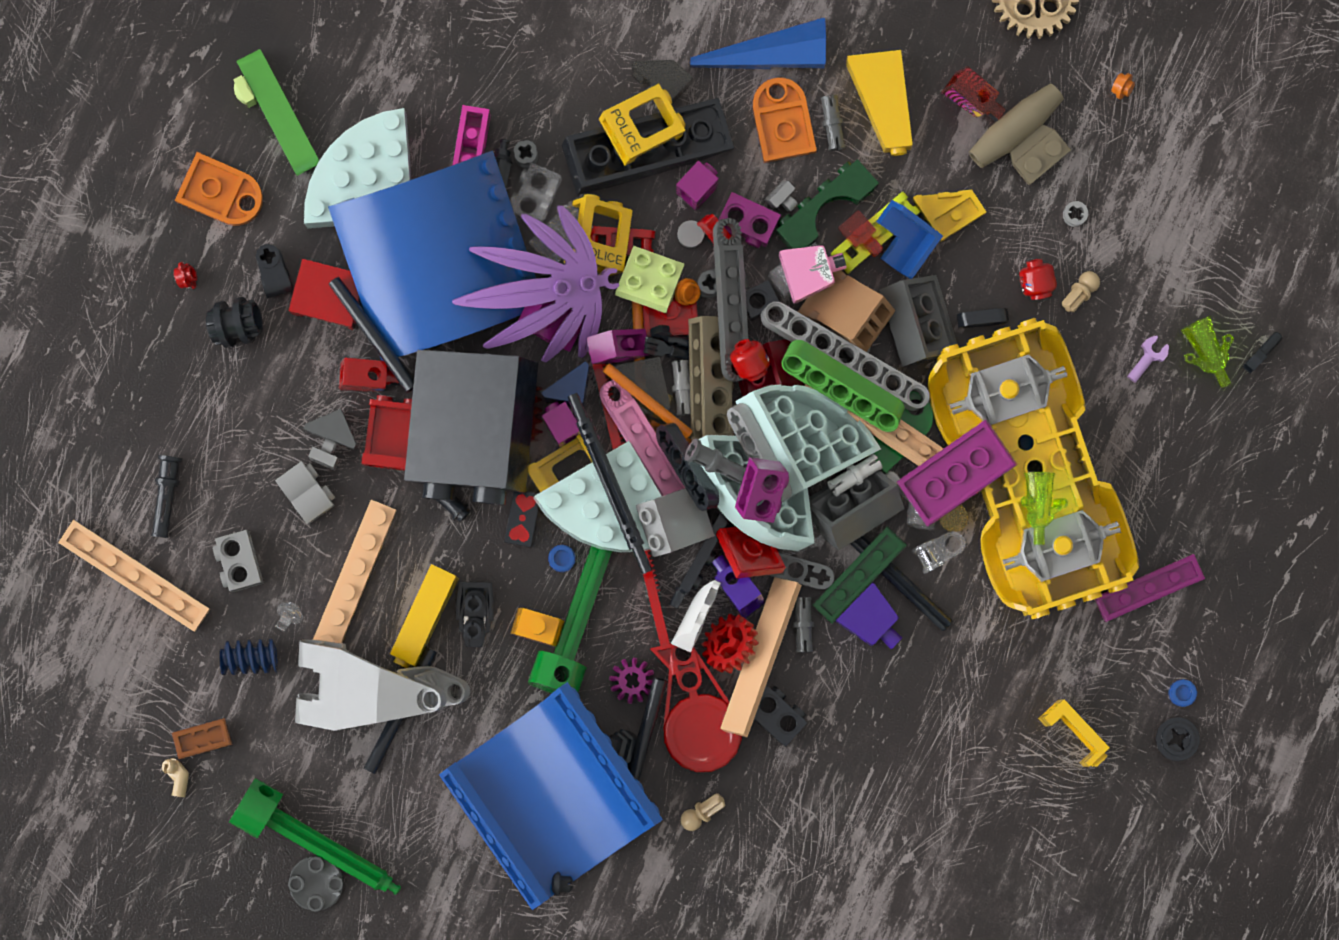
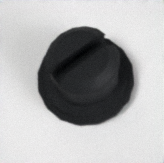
[552,871,573,896]

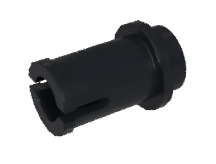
[436,496,471,522]

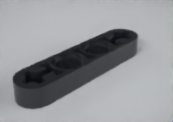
[656,423,719,511]

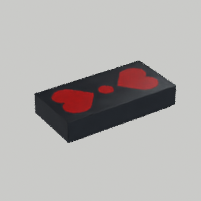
[504,491,539,548]

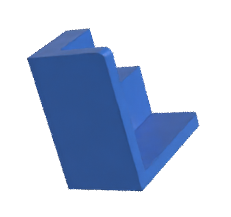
[876,200,943,279]

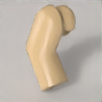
[162,758,189,798]

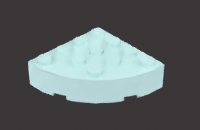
[304,108,412,229]
[735,384,881,496]
[699,435,814,551]
[533,441,662,552]

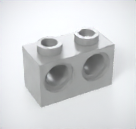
[213,530,264,592]

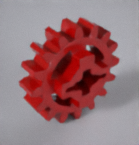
[702,614,759,674]

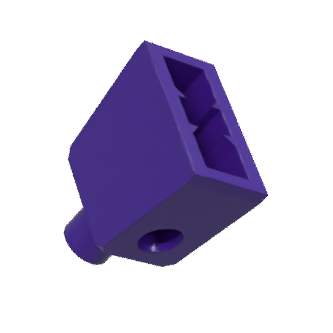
[710,555,765,618]
[835,583,902,649]

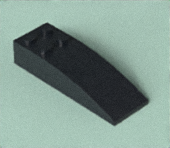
[562,97,734,196]

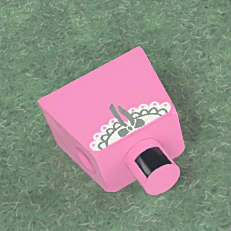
[779,246,847,304]

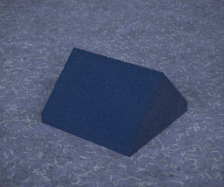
[541,361,590,407]

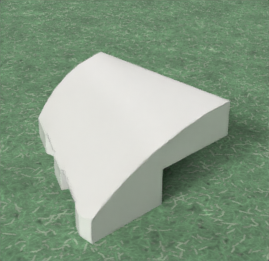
[671,580,721,652]

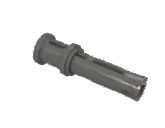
[684,439,766,484]

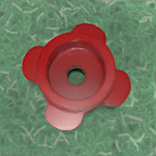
[174,262,197,289]

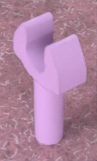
[1127,336,1169,383]

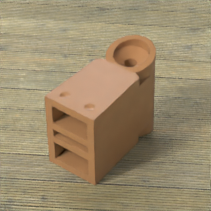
[797,270,896,352]

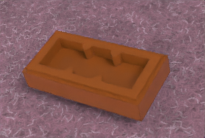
[172,718,233,759]

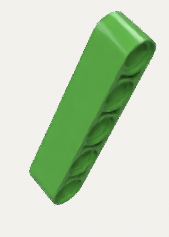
[237,49,319,176]
[782,340,905,432]

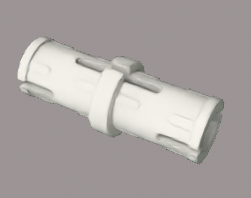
[828,454,882,497]

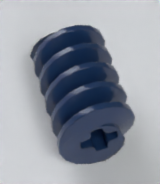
[220,639,278,675]

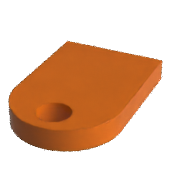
[753,78,817,163]
[175,152,263,226]

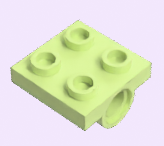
[615,246,684,313]

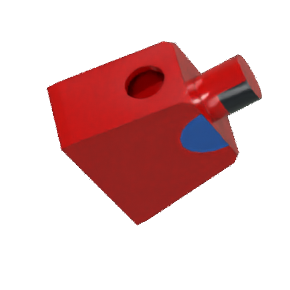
[339,358,401,392]

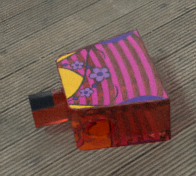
[941,66,1006,122]

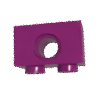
[587,329,649,364]

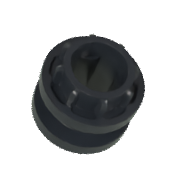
[206,297,263,348]

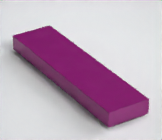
[1095,554,1205,622]

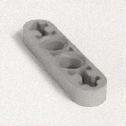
[727,403,792,502]

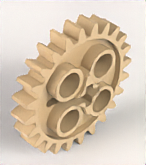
[992,0,1079,39]

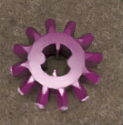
[609,658,654,704]

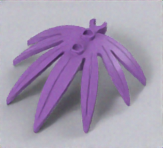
[452,206,619,362]

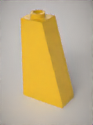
[846,50,913,156]
[390,564,459,668]

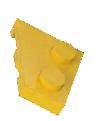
[913,190,986,242]

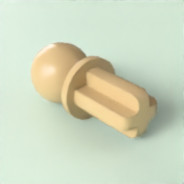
[1062,271,1100,312]
[680,793,725,831]

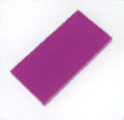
[897,419,1018,527]

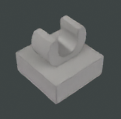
[764,181,798,211]
[308,438,339,471]

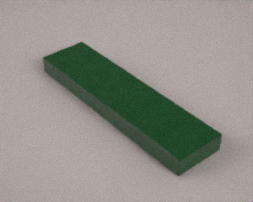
[813,526,907,624]

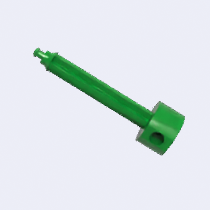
[528,546,612,694]
[229,777,401,895]

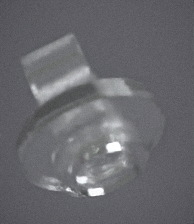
[275,602,303,632]

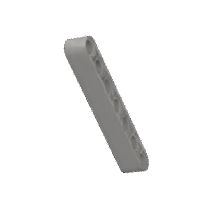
[761,302,930,411]

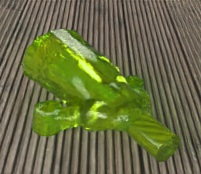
[1181,316,1234,388]
[1021,472,1068,545]

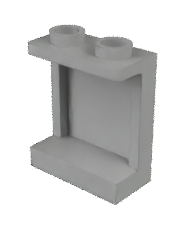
[636,488,715,557]

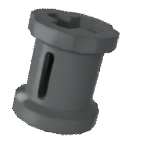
[514,140,538,168]

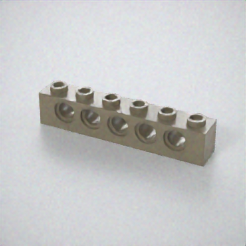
[688,316,734,476]

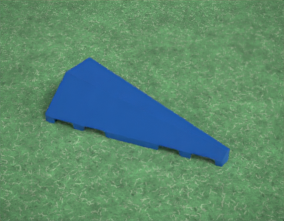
[690,18,826,69]

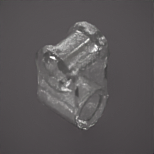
[912,531,966,574]

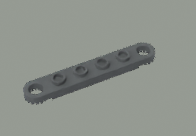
[713,218,748,382]

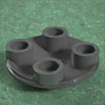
[288,856,343,912]

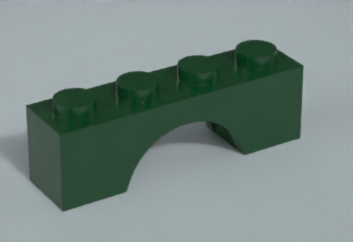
[776,159,879,249]

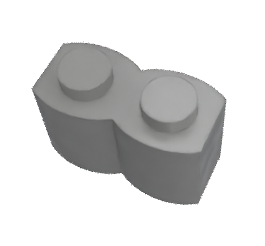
[275,461,335,525]

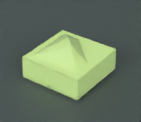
[233,75,257,108]

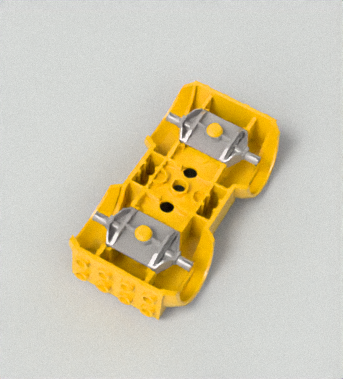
[928,318,1139,619]

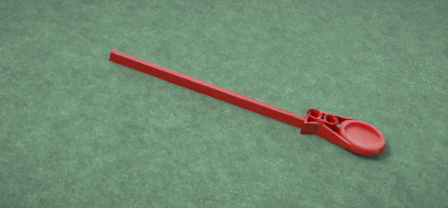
[592,364,742,772]

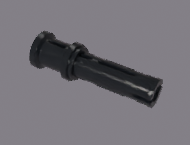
[151,455,183,538]

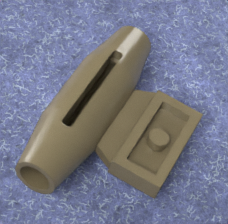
[969,83,1071,185]

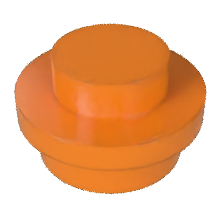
[1111,73,1135,99]
[675,278,700,305]

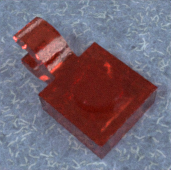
[838,210,883,258]

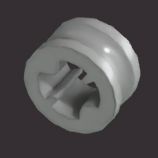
[1063,201,1088,227]

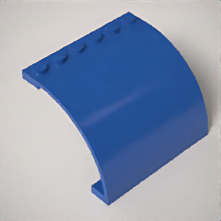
[328,151,536,361]
[439,682,663,910]

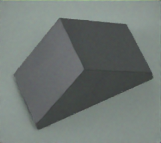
[304,409,358,451]

